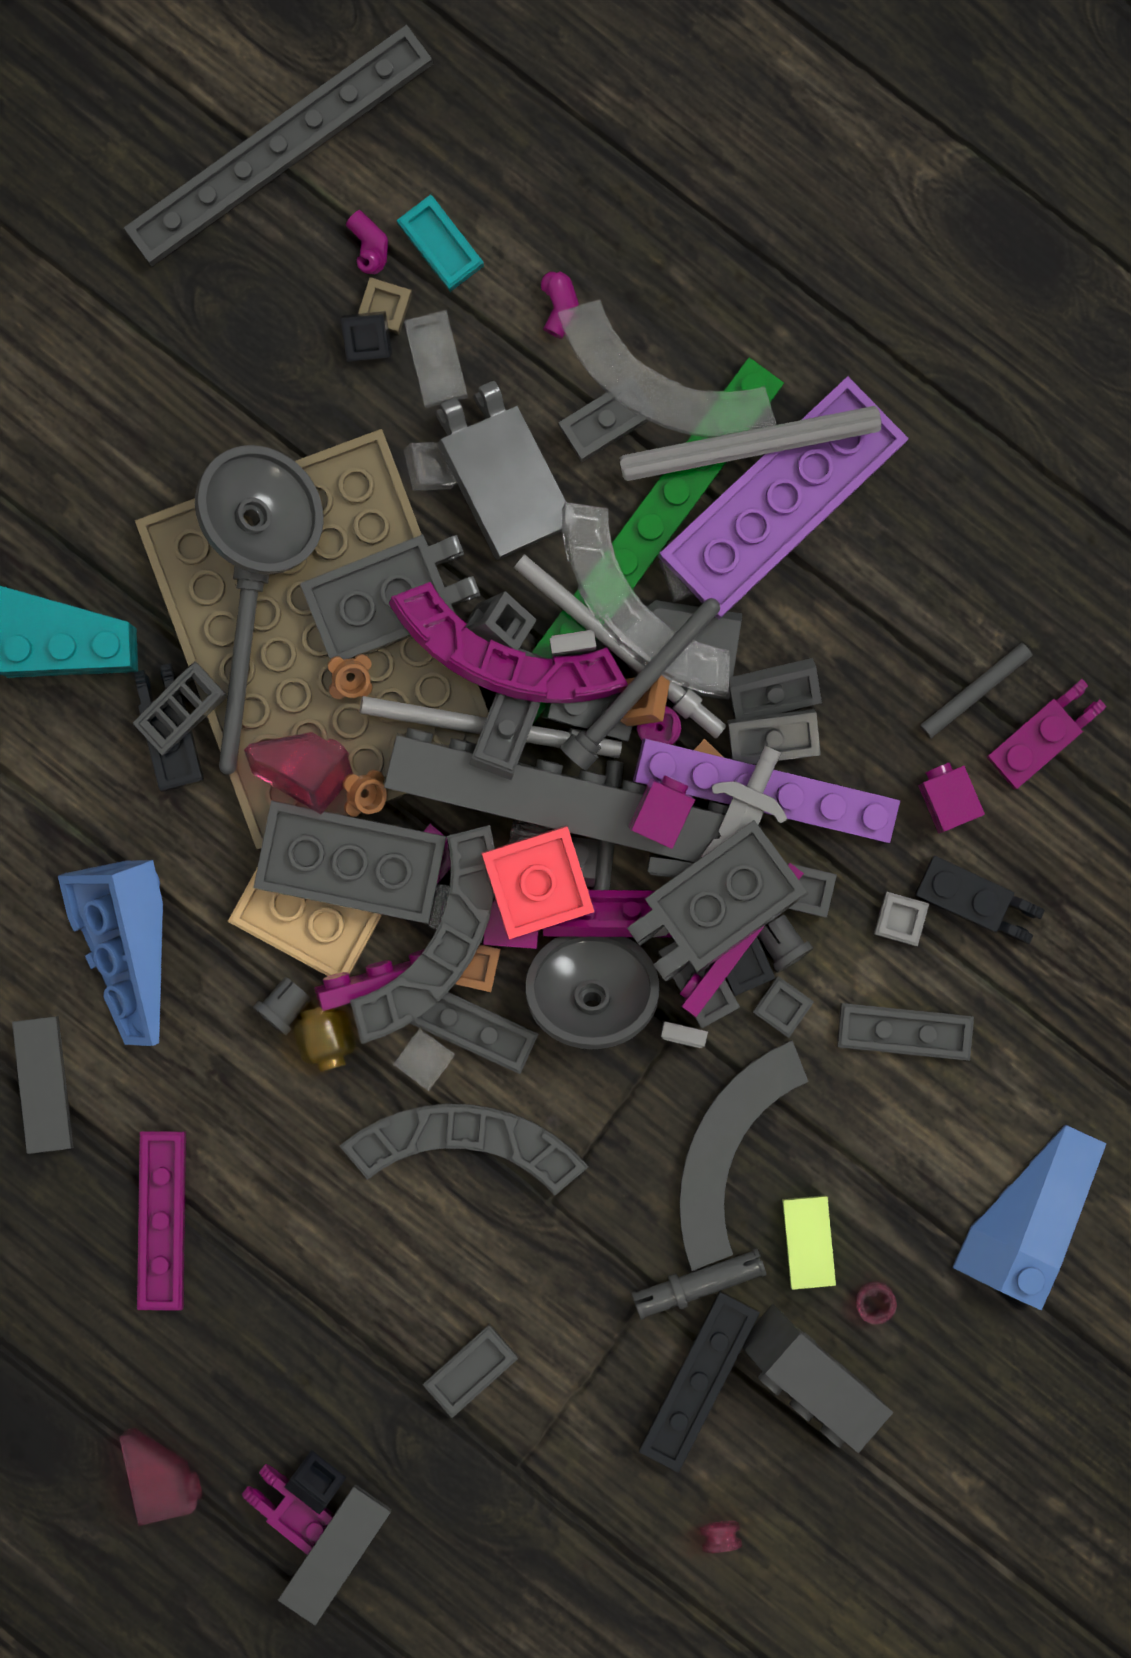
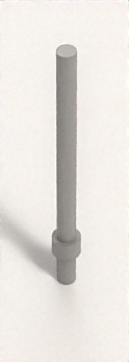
[513,554,727,739]
[359,696,622,758]

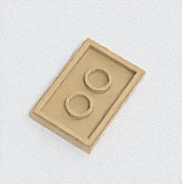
[228,867,383,976]

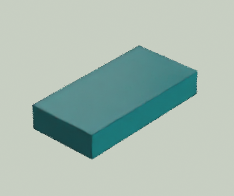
[396,194,484,292]

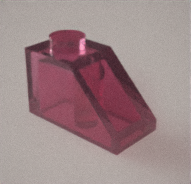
[244,732,353,814]
[119,1428,202,1526]

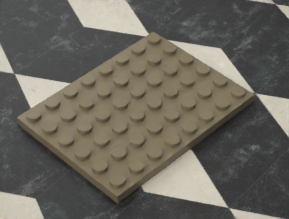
[135,429,489,850]

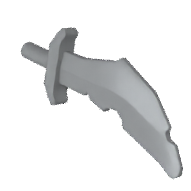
[653,746,787,937]

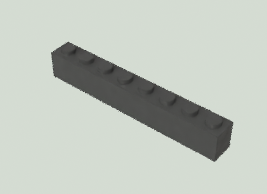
[384,727,729,863]

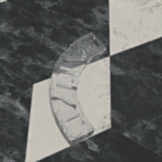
[558,300,777,438]
[562,502,730,697]

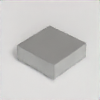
[550,630,596,658]
[874,892,929,946]
[660,1021,708,1048]

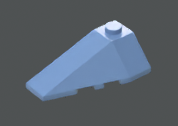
[58,860,163,1046]
[952,1125,1106,1310]

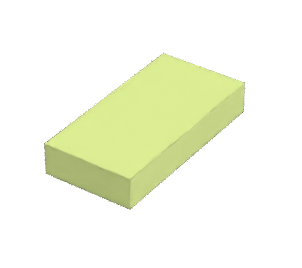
[782,1195,836,1290]

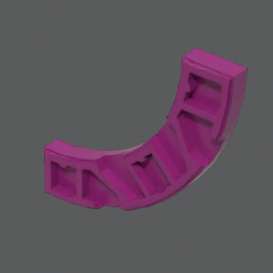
[389,582,628,703]

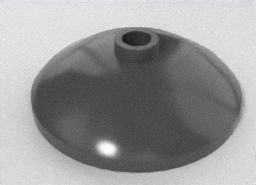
[195,445,324,575]
[526,937,659,1049]

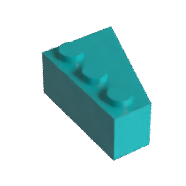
[0,586,138,678]

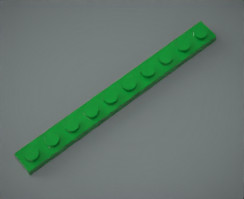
[490,357,784,726]

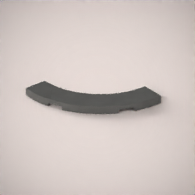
[350,825,495,1044]
[679,1040,808,1271]
[340,1103,589,1195]

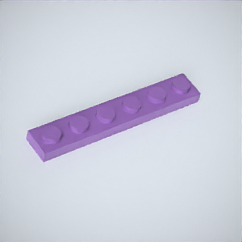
[633,738,900,843]

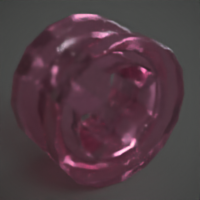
[855,1281,897,1325]
[700,1521,742,1553]

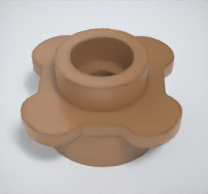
[327,654,373,699]
[342,769,387,817]

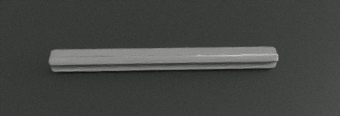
[620,406,882,481]

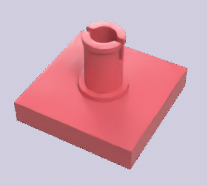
[481,826,594,939]

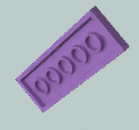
[658,376,909,620]

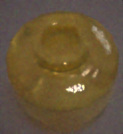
[293,1007,356,1071]

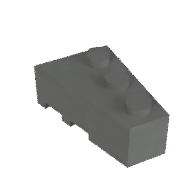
[742,1304,894,1453]

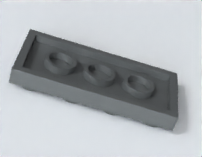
[253,800,446,924]

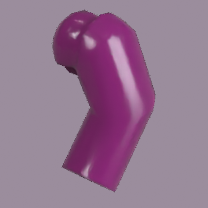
[345,210,388,274]
[541,271,579,339]

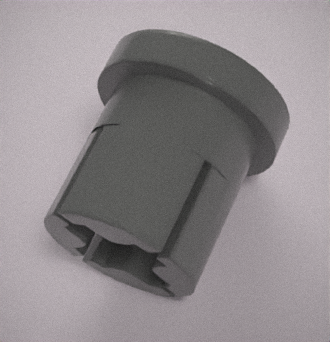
[758,915,814,973]
[253,977,312,1036]

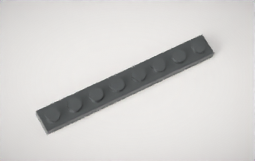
[124,24,433,267]

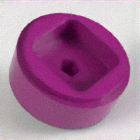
[637,706,681,745]

